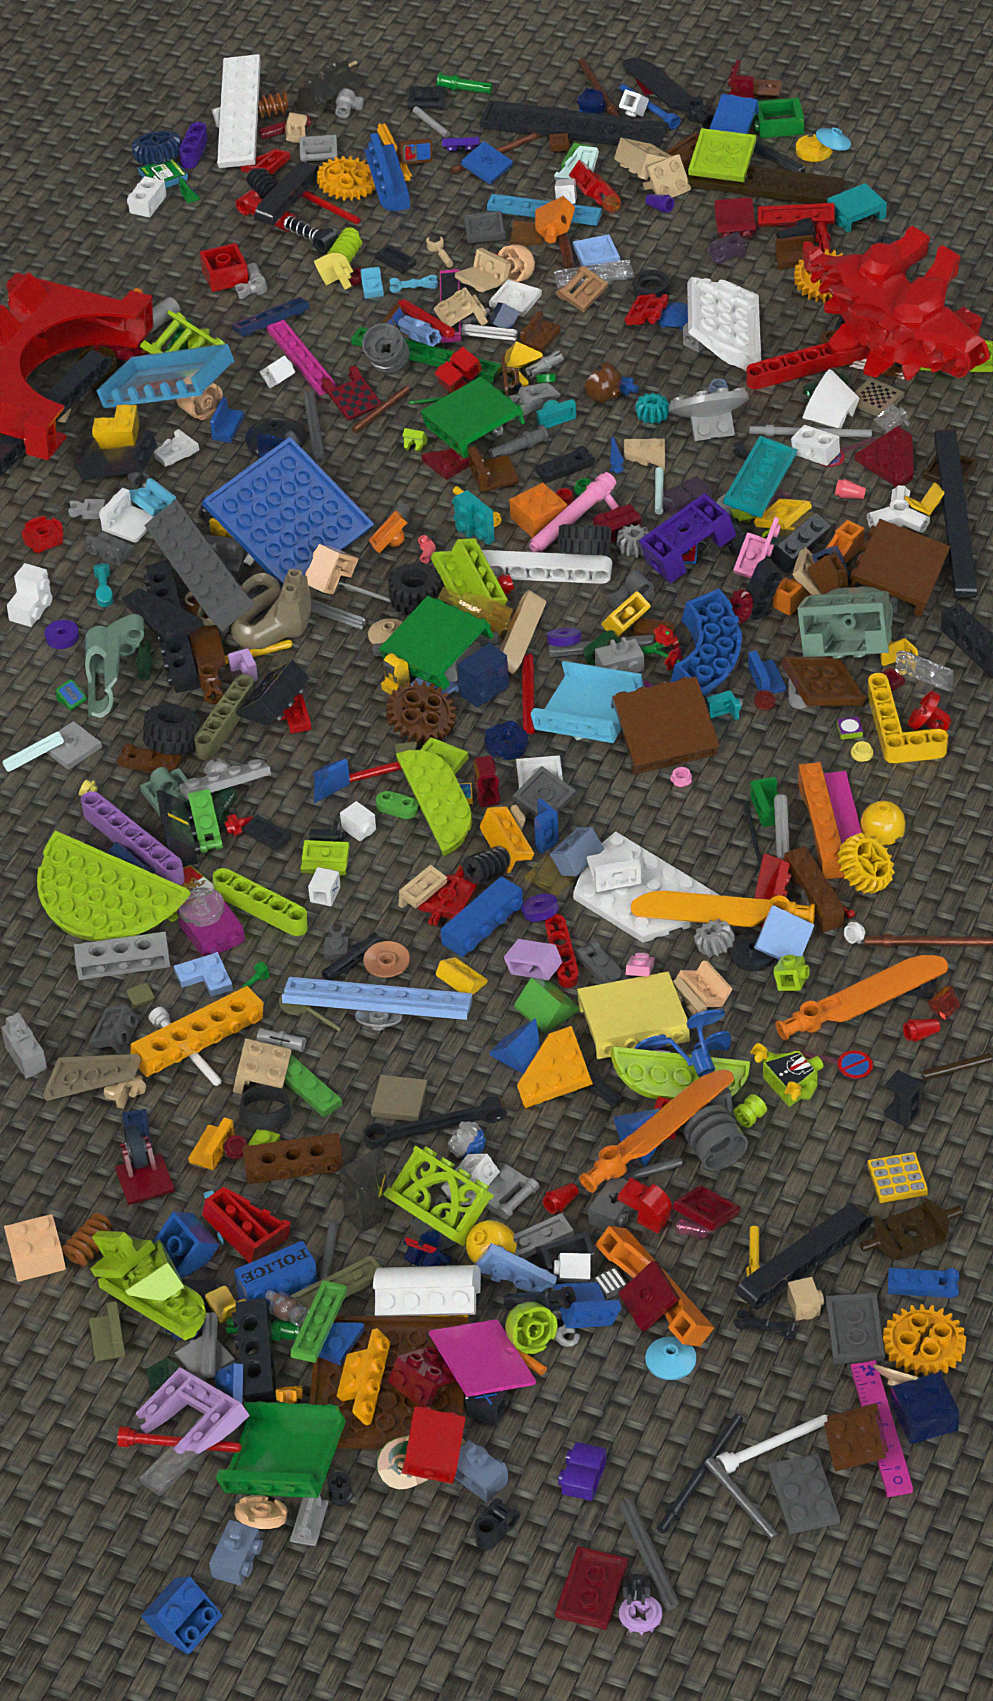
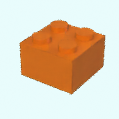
[509,483,567,538]

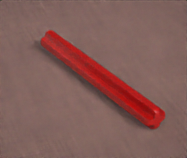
[398,299,455,339]
[522,654,535,735]

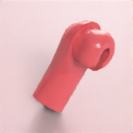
[418,535,436,563]

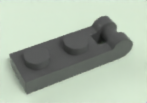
[574,939,630,984]

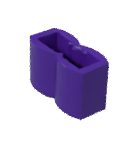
[558,1442,607,1501]

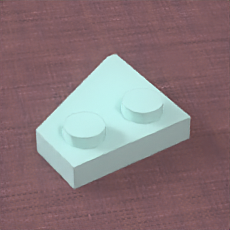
[554,146,599,180]

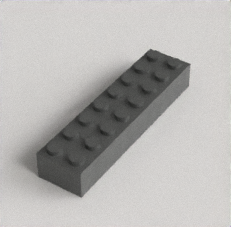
[144,499,255,631]

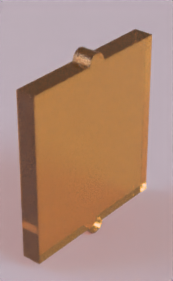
[510,220,543,246]

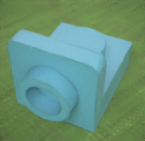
[361,267,384,298]

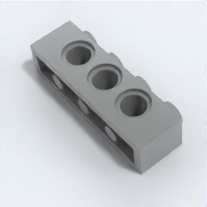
[74,932,170,980]

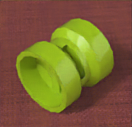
[733,1094,767,1128]

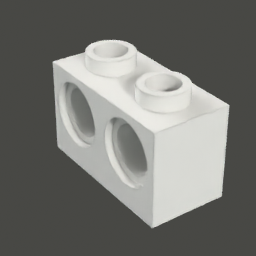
[127,176,167,218]
[791,425,840,466]
[441,1154,500,1205]

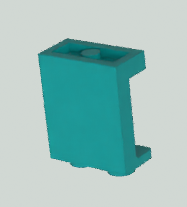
[827,183,887,233]

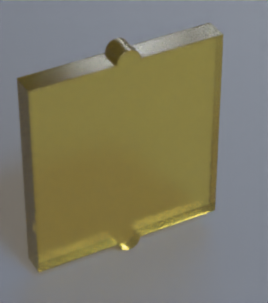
[524,855,575,896]

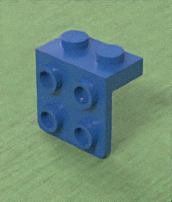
[554,1282,622,1329]

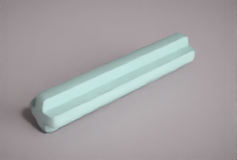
[2,732,64,772]

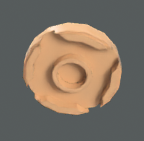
[234,1495,288,1529]

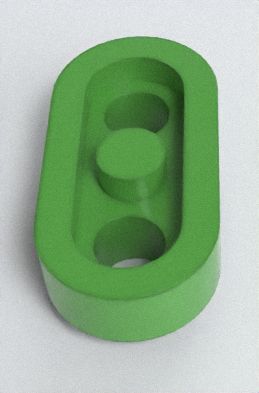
[376,791,419,819]

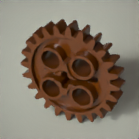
[385,680,456,745]

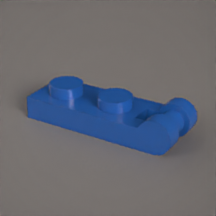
[888,1268,959,1298]

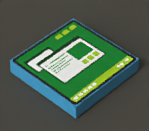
[138,159,188,188]

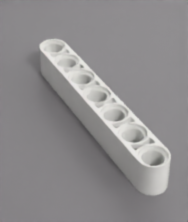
[482,550,612,584]

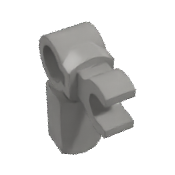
[235,263,267,299]

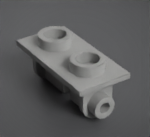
[290,1494,329,1546]

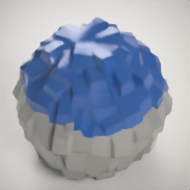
[448,1121,486,1159]

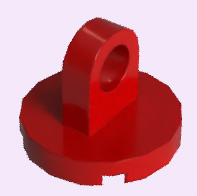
[907,691,951,731]

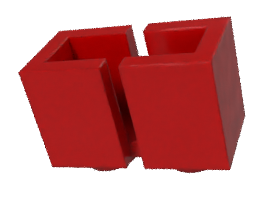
[434,346,483,393]

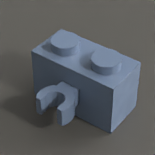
[550,827,604,877]
[455,1440,508,1503]
[209,1520,263,1586]

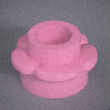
[670,767,692,787]

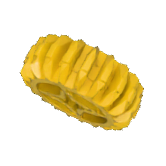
[837,833,895,894]

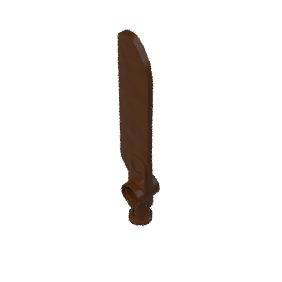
[184,596,226,705]

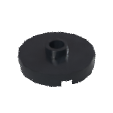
[730,932,775,972]

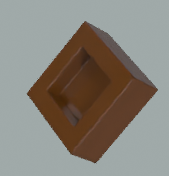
[549,133,569,152]

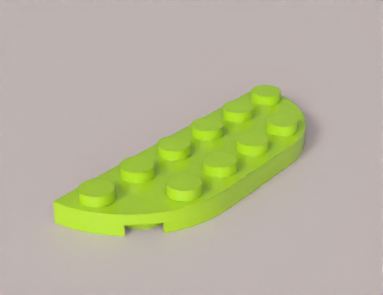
[396,750,472,857]
[610,1047,750,1099]
[98,1272,206,1340]

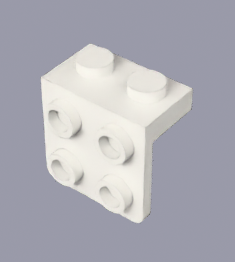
[99,488,155,542]

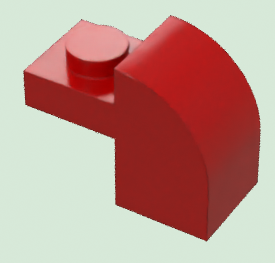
[617,1177,672,1234]

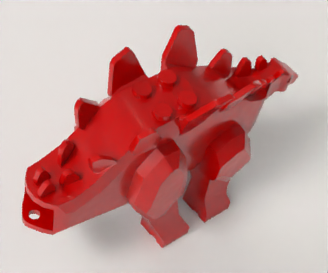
[802,225,990,381]

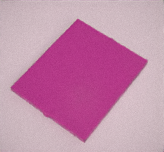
[429,1319,536,1397]

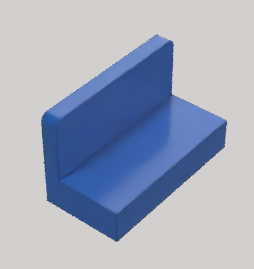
[210,397,244,443]
[748,650,786,696]
[534,799,559,854]

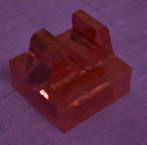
[928,986,961,1019]

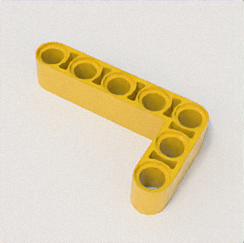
[868,673,948,763]

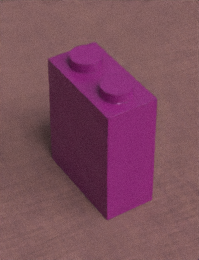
[177,892,245,957]

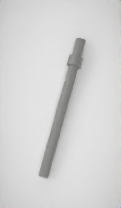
[749,425,872,438]

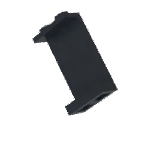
[74,429,157,480]

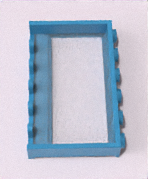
[97,344,235,408]

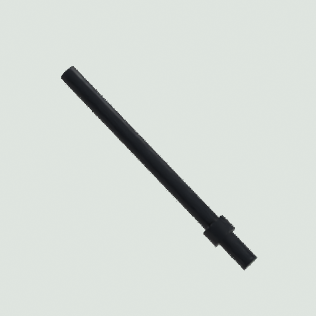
[657,1413,743,1534]

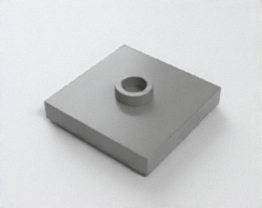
[46,721,102,770]

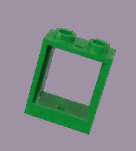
[753,98,804,138]

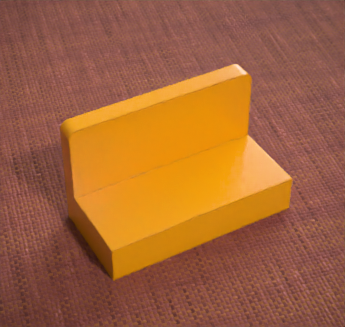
[188,1118,235,1170]

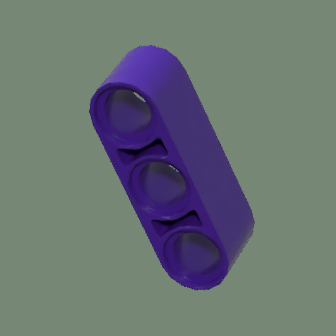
[179,122,208,169]

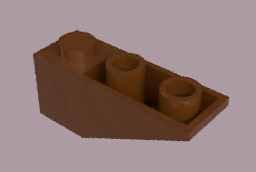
[807,552,848,594]

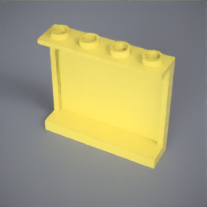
[577,971,690,1059]

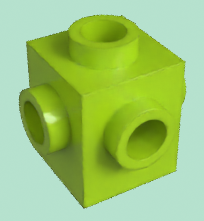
[774,954,809,991]

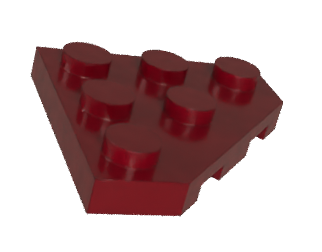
[855,426,913,487]

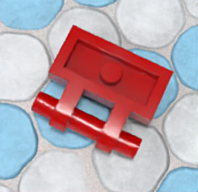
[624,294,669,325]

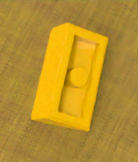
[436,957,488,995]

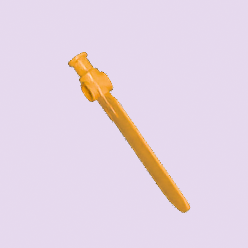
[631,891,815,927]

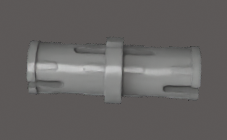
[525,350,564,379]
[257,1028,306,1052]

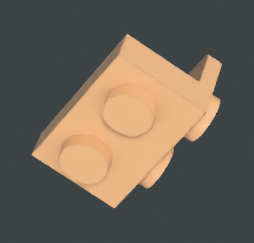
[676,961,732,1008]

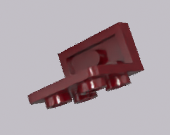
[728,60,754,99]
[714,197,756,240]
[388,1347,457,1408]

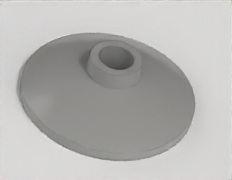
[355,1010,402,1031]

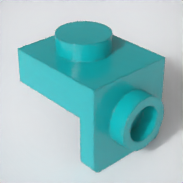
[706,690,741,720]

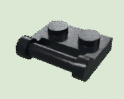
[407,86,447,110]

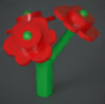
[640,624,682,671]

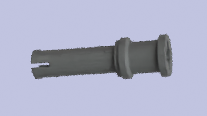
[488,424,549,459]

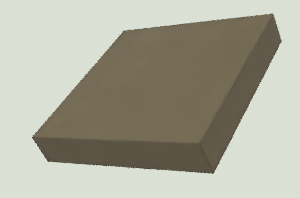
[371,1075,428,1121]

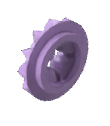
[619,1597,662,1635]

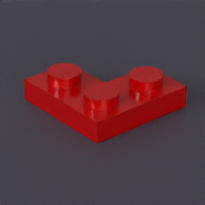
[272,694,312,734]

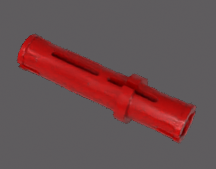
[815,221,832,253]

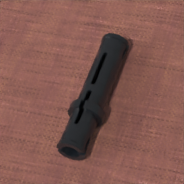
[321,932,383,981]

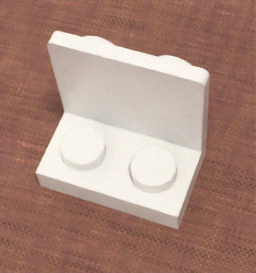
[587,849,641,892]

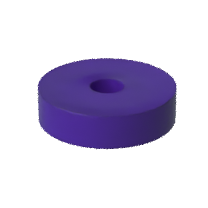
[44,620,79,649]
[547,628,582,646]
[521,894,559,922]

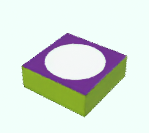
[837,717,863,740]

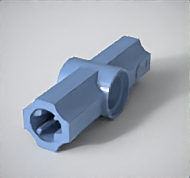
[398,315,441,347]

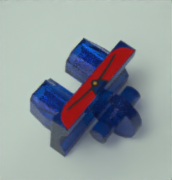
[403,1229,451,1266]

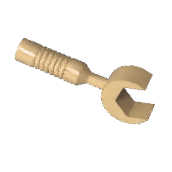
[426,236,453,268]

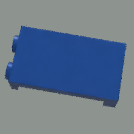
[710,94,759,134]

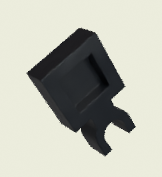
[623,1574,650,1605]

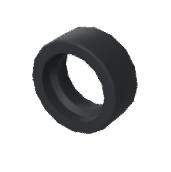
[633,270,669,298]

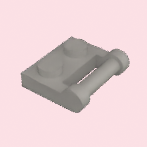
[299,135,338,163]
[486,1164,540,1220]

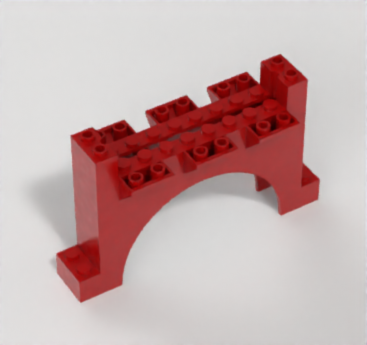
[0,272,154,460]

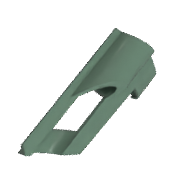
[85,614,144,718]

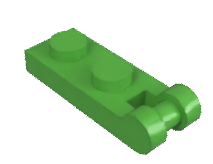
[188,789,223,854]

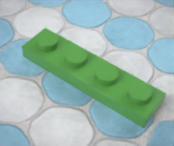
[281,1046,342,1118]
[291,1280,347,1363]

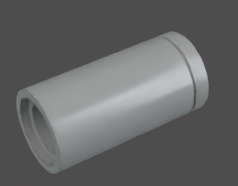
[150,297,180,333]

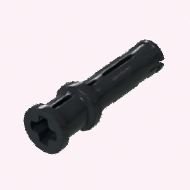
[503,1286,576,1310]

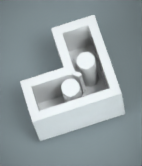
[7,563,52,627]

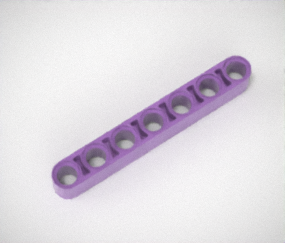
[81,791,185,885]

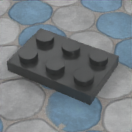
[826,1293,885,1364]
[767,1453,840,1535]

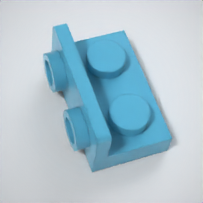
[129,478,176,517]

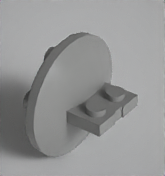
[668,388,749,442]

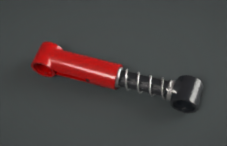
[235,190,338,254]

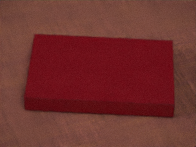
[555,1546,629,1630]

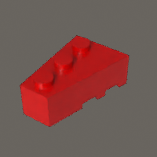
[202,1187,291,1263]

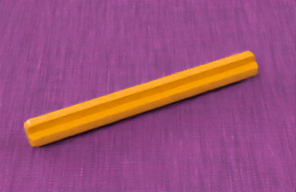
[377,123,412,181]

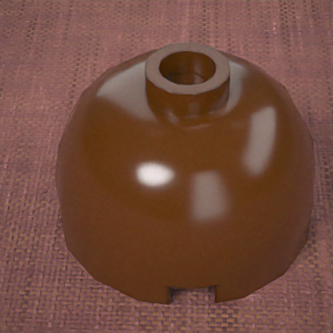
[583,362,622,403]

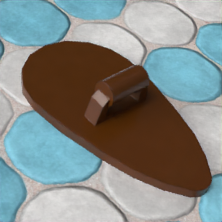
[501,353,520,397]

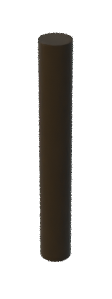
[921,1053,992,1080]

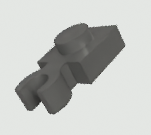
[324,925,349,960]

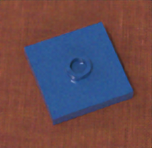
[461,141,513,185]

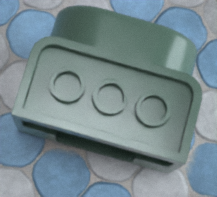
[797,587,893,659]

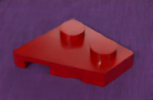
[240,149,291,175]

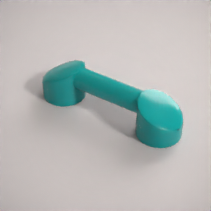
[93,563,114,607]

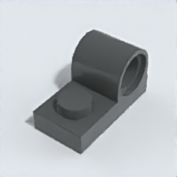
[607,570,654,610]

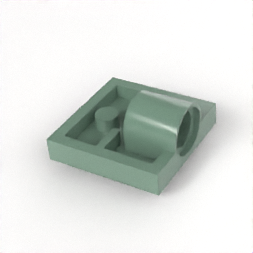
[140,767,190,816]

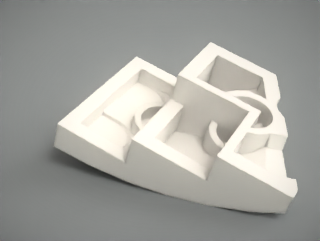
[802,369,860,429]

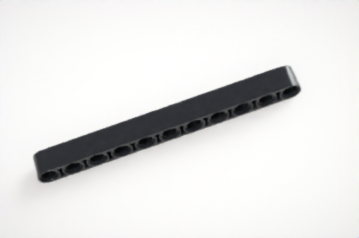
[934,429,977,599]

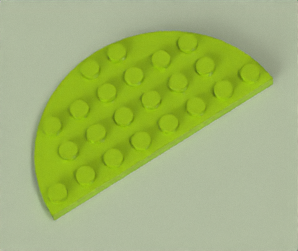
[37,831,191,941]

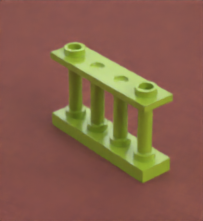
[140,310,225,380]

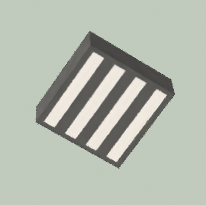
[593,1267,627,1300]

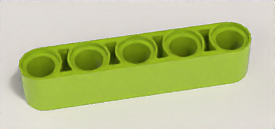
[213,868,308,936]

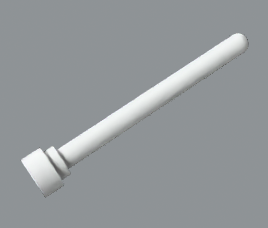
[149,1007,221,1086]
[716,1415,828,1474]

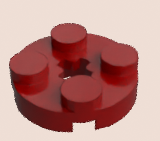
[22,516,64,553]

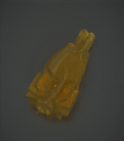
[438,587,513,638]

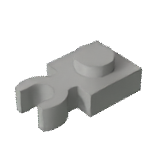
[68,499,106,519]

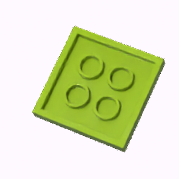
[688,128,756,182]

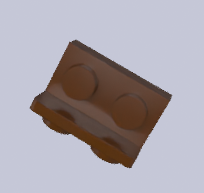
[754,79,782,100]
[520,311,561,354]

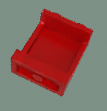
[401,1407,466,1484]

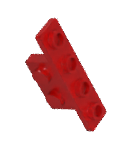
[754,854,791,927]

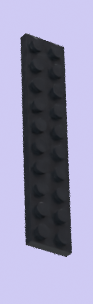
[480,100,668,149]

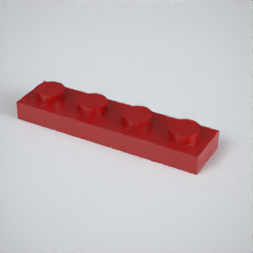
[758,203,835,227]

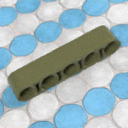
[194,674,255,760]

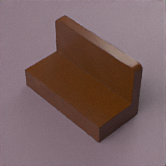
[775,235,814,269]

